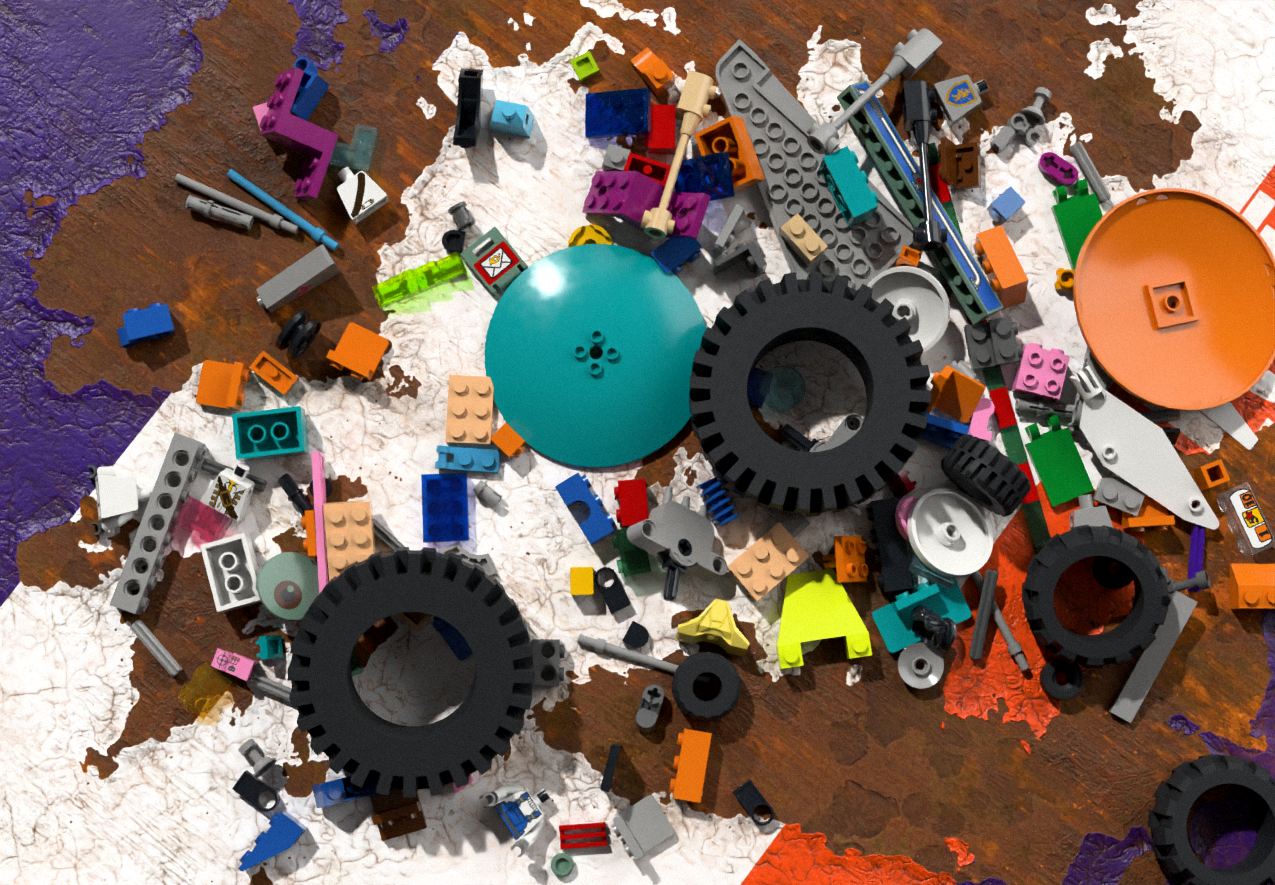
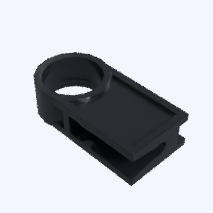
[594,567,631,614]
[232,770,280,812]
[733,779,774,826]

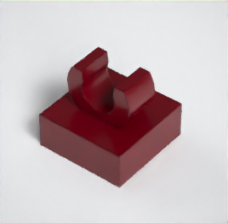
[887,470,917,499]

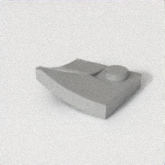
[713,204,752,256]

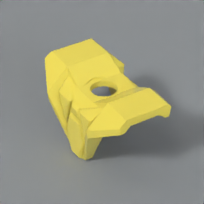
[675,599,750,657]

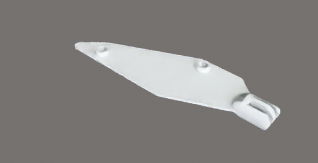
[1069,365,1219,530]

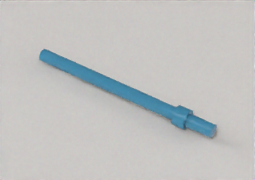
[227,169,339,251]

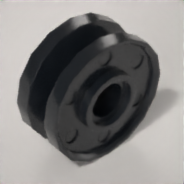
[275,310,322,360]

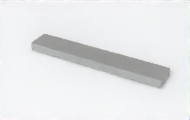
[1109,590,1198,723]

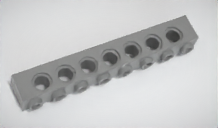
[110,433,206,615]

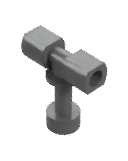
[1160,566,1211,607]

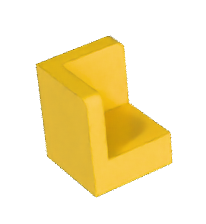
[570,567,594,596]

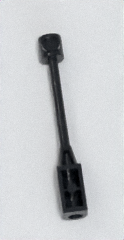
[901,81,947,251]

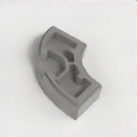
[438,541,498,577]

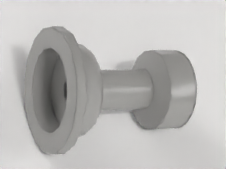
[1020,87,1052,125]
[238,738,277,778]

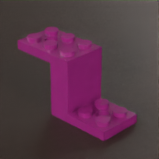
[260,68,338,201]
[582,171,711,239]

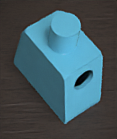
[489,100,534,138]

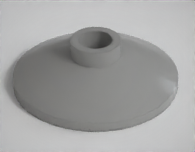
[898,642,944,689]

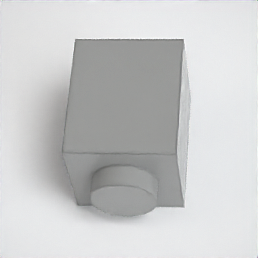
[602,143,631,171]

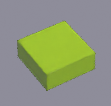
[570,51,600,82]

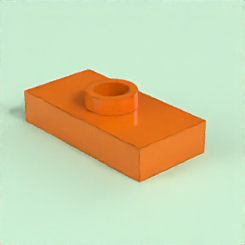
[249,350,299,396]

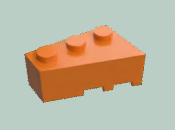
[973,225,1028,310]

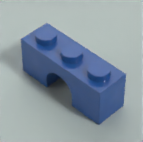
[555,473,616,546]

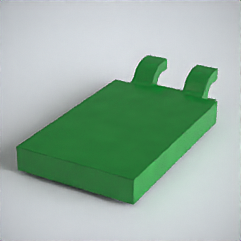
[1051,179,1103,270]
[1024,415,1094,507]

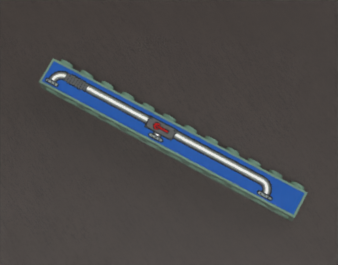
[837,80,1004,325]

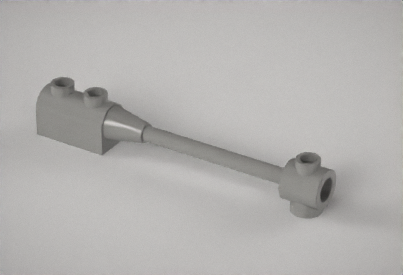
[807,28,943,155]

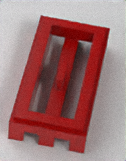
[559,822,607,849]

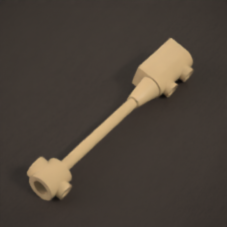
[640,70,717,239]

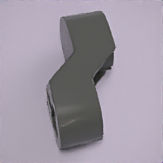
[635,684,664,733]

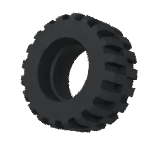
[941,434,1031,517]

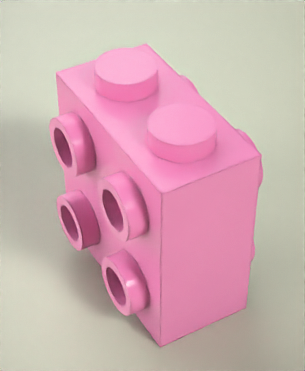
[1011,343,1070,402]

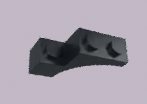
[453,68,483,148]

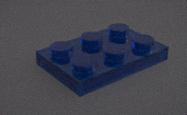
[585,88,651,139]
[671,151,735,202]
[421,472,470,543]

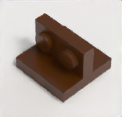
[370,789,428,841]

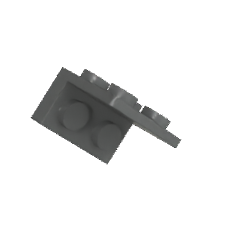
[713,241,767,277]

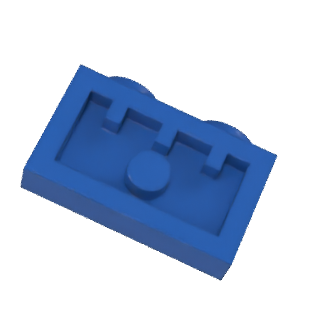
[919,413,969,449]

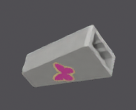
[256,244,341,313]

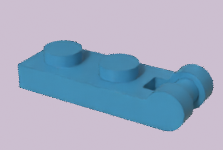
[435,445,500,474]

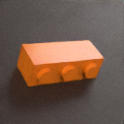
[669,728,712,803]

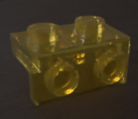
[178,662,232,719]

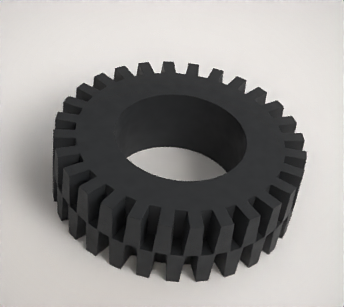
[689,271,931,517]
[288,547,535,798]

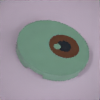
[256,552,319,621]

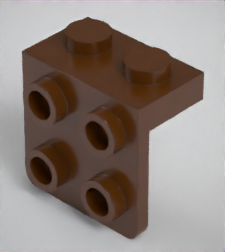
[938,137,981,191]

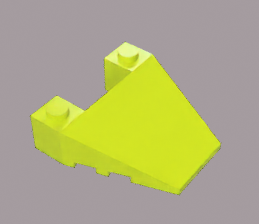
[776,568,872,669]

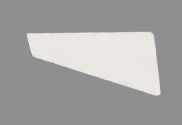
[1200,402,1258,450]

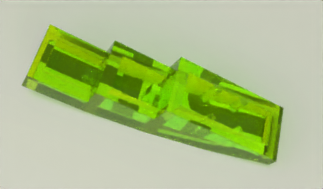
[372,252,467,308]

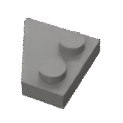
[1093,477,1145,517]

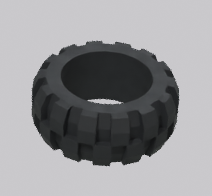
[1021,525,1169,669]
[1147,754,1275,885]

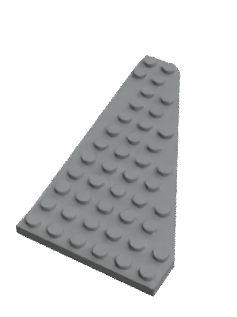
[715,39,914,290]

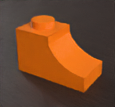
[630,47,675,97]

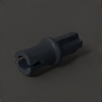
[278,474,314,516]

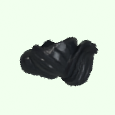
[911,605,957,654]

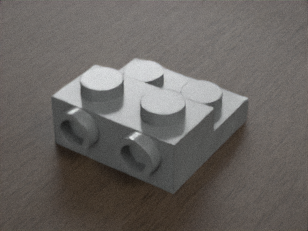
[964,317,1022,371]

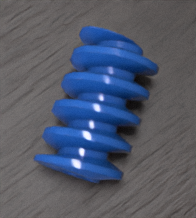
[696,477,740,528]

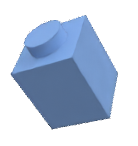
[987,186,1026,225]

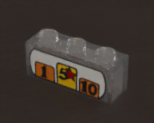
[1217,481,1275,556]

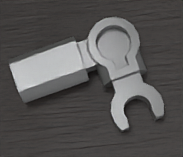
[990,113,1043,153]

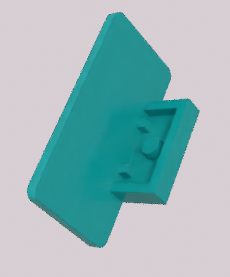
[872,577,971,653]

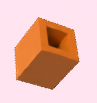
[490,423,527,460]
[1193,459,1230,491]

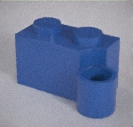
[290,57,330,121]
[117,303,175,348]

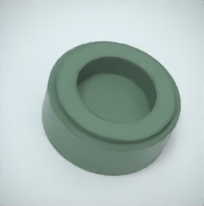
[551,852,574,877]

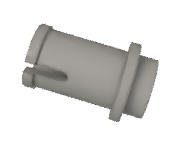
[473,480,503,507]

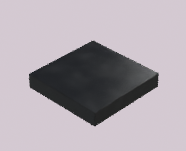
[600,743,621,792]

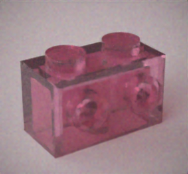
[175,496,233,543]

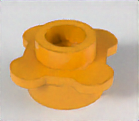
[1054,268,1075,292]

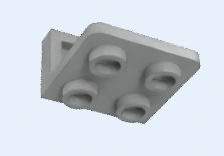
[611,795,674,860]

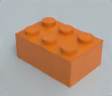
[694,116,765,198]

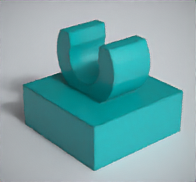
[255,635,283,660]

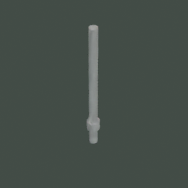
[175,173,299,234]
[971,570,1029,671]
[577,634,711,684]

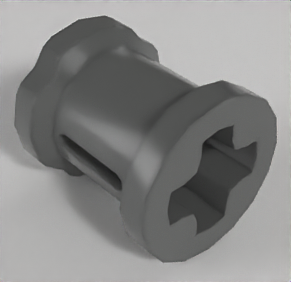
[448,201,476,231]

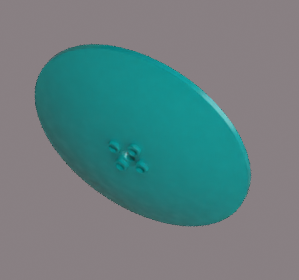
[485,244,706,468]

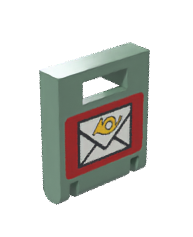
[460,226,528,296]

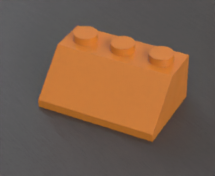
[1229,564,1275,609]

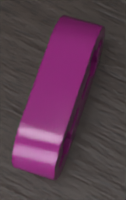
[1038,152,1078,186]

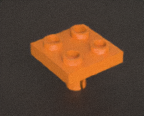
[823,536,868,583]

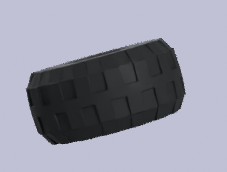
[672,652,741,722]

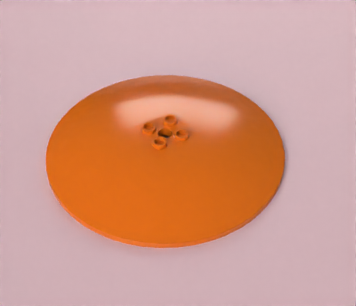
[1073,188,1275,411]

